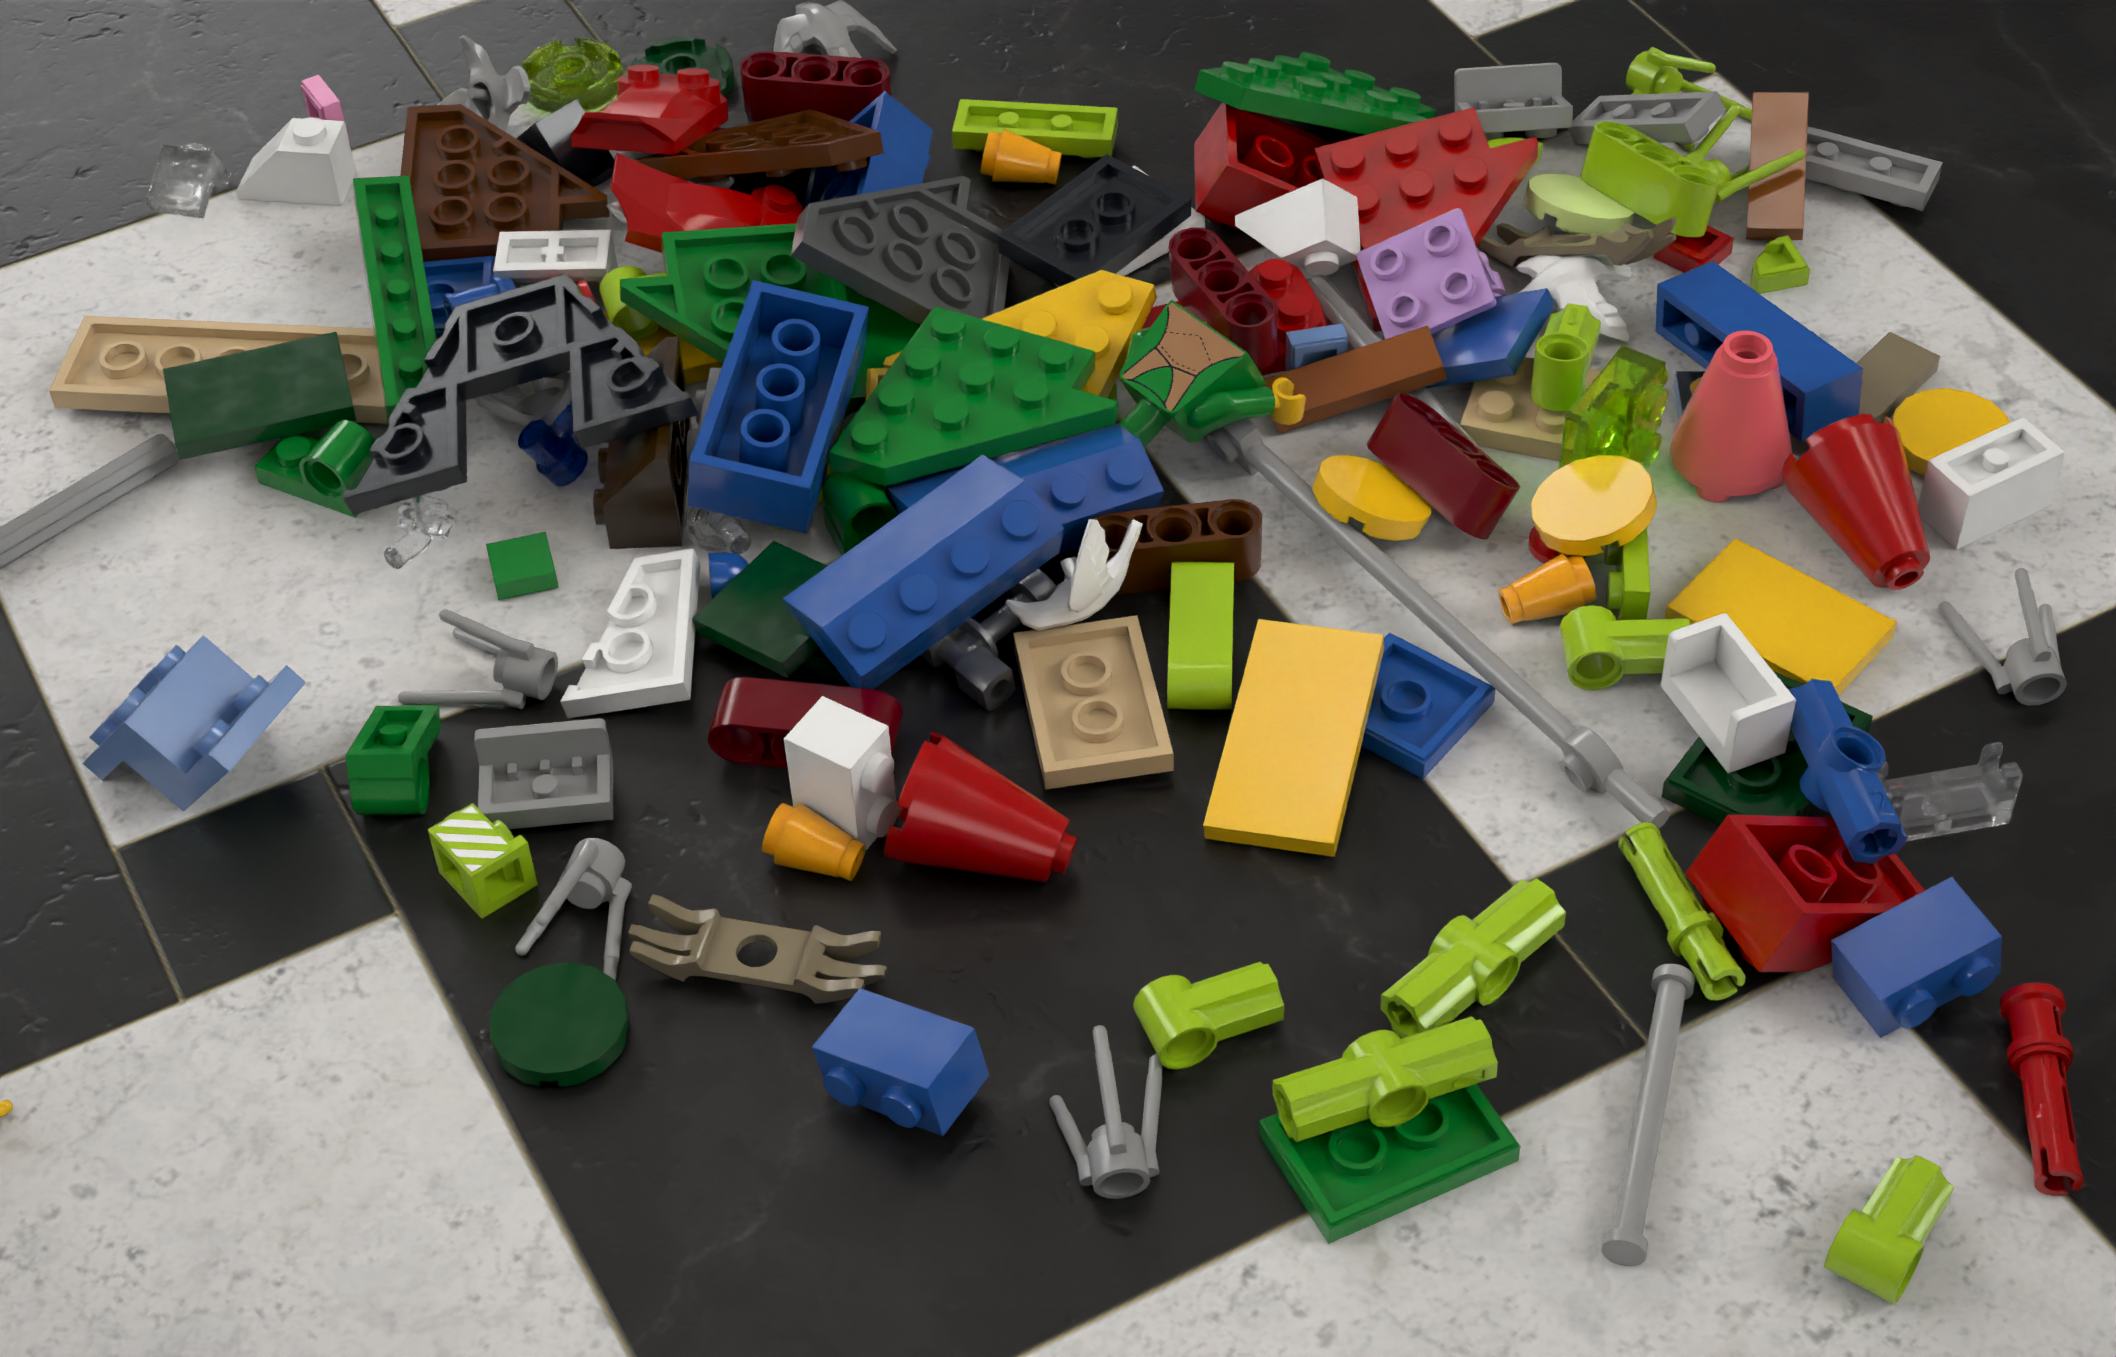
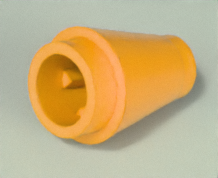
[980,129,1062,184]
[1498,554,1597,625]
[762,803,866,881]

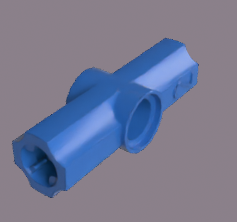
[1789,679,1908,864]

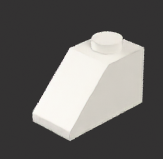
[236,117,357,206]
[1235,178,1361,276]

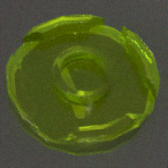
[521,38,624,113]

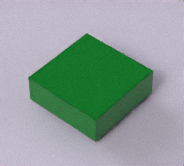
[486,532,559,600]

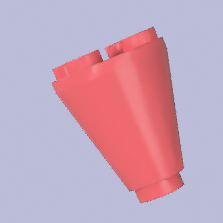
[1669,331,1792,503]

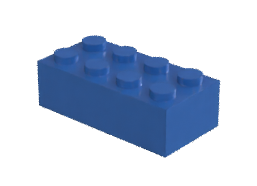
[688,280,869,534]

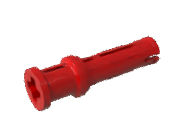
[1999,982,2084,1196]

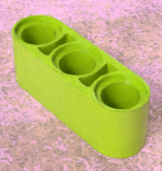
[1580,121,1721,237]
[1167,562,1234,710]

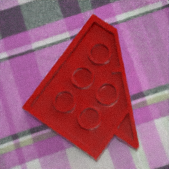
[1314,107,1538,332]

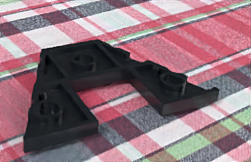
[343,274,698,515]

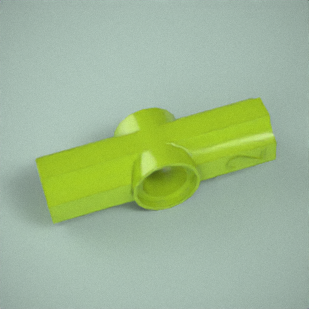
[1381,878,1566,1038]
[1273,1016,1498,1142]

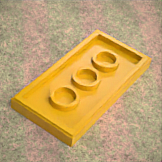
[1203,619,1384,857]

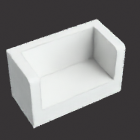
[1918,417,2065,550]
[1660,613,1796,773]

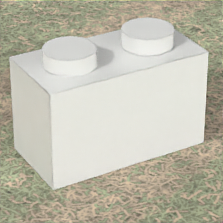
[784,696,899,850]

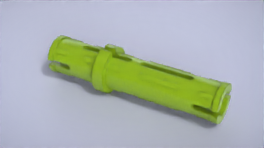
[1618,822,1745,1000]

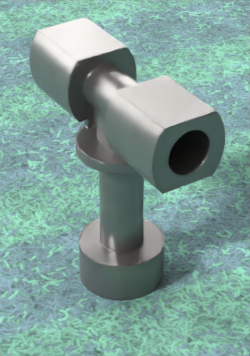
[920,569,1056,711]

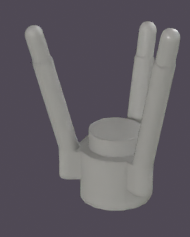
[1939,568,2067,706]
[398,609,558,709]
[515,838,632,980]
[1049,1025,1163,1199]

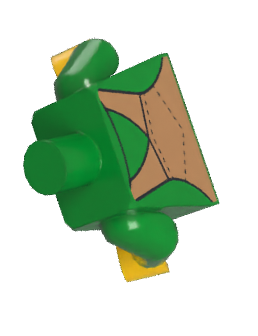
[1119,300,1306,448]

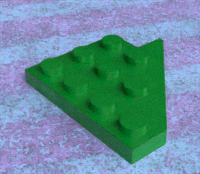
[1194,52,1437,135]
[620,223,866,413]
[829,306,1118,486]

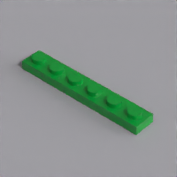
[353,175,437,423]

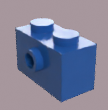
[1831,877,2002,1038]
[812,988,990,1136]

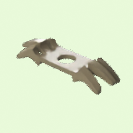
[1477,217,1677,267]
[628,894,887,1004]

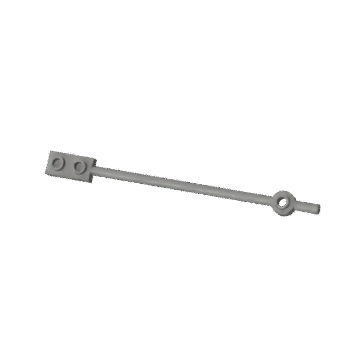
[1207,419,1670,829]

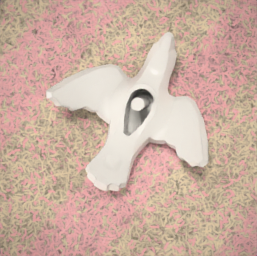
[1515,255,1633,342]
[1005,519,1143,631]

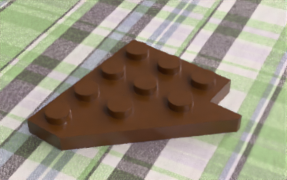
[400,104,610,262]
[632,109,884,183]

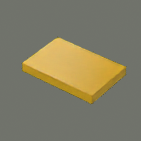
[1665,538,1897,696]

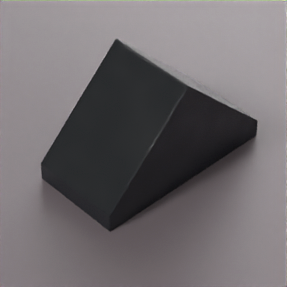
[516,99,615,187]

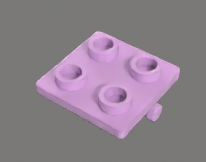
[1357,208,1507,339]

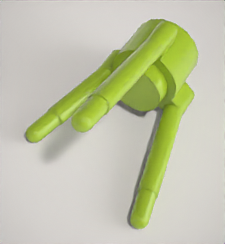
[1626,47,1752,151]
[1684,104,1805,204]

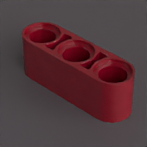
[740,51,892,121]
[1168,228,1279,370]
[1366,392,1520,540]
[707,677,903,768]

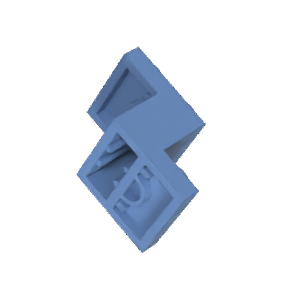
[82,635,306,812]

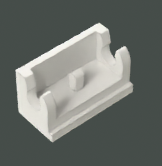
[493,230,618,288]

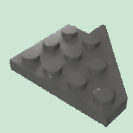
[791,176,1010,325]

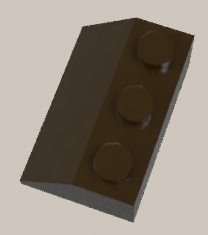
[593,336,692,549]

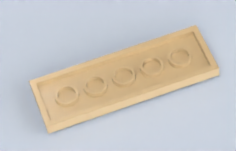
[49,316,389,424]

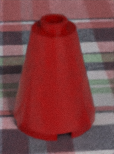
[1781,414,1930,590]
[884,732,1078,882]

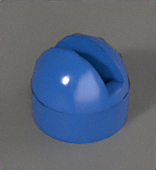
[708,552,749,599]

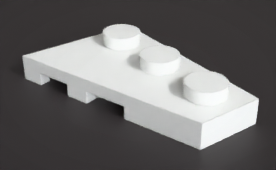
[560,548,700,719]

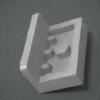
[1454,63,1573,141]
[474,718,613,829]

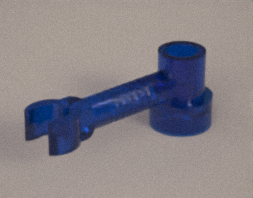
[518,400,588,487]

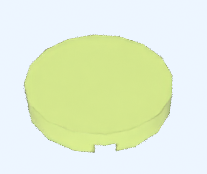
[1524,173,1635,234]

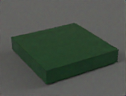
[692,541,827,678]

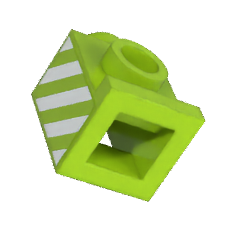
[428,803,538,919]

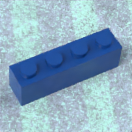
[1655,261,1863,442]

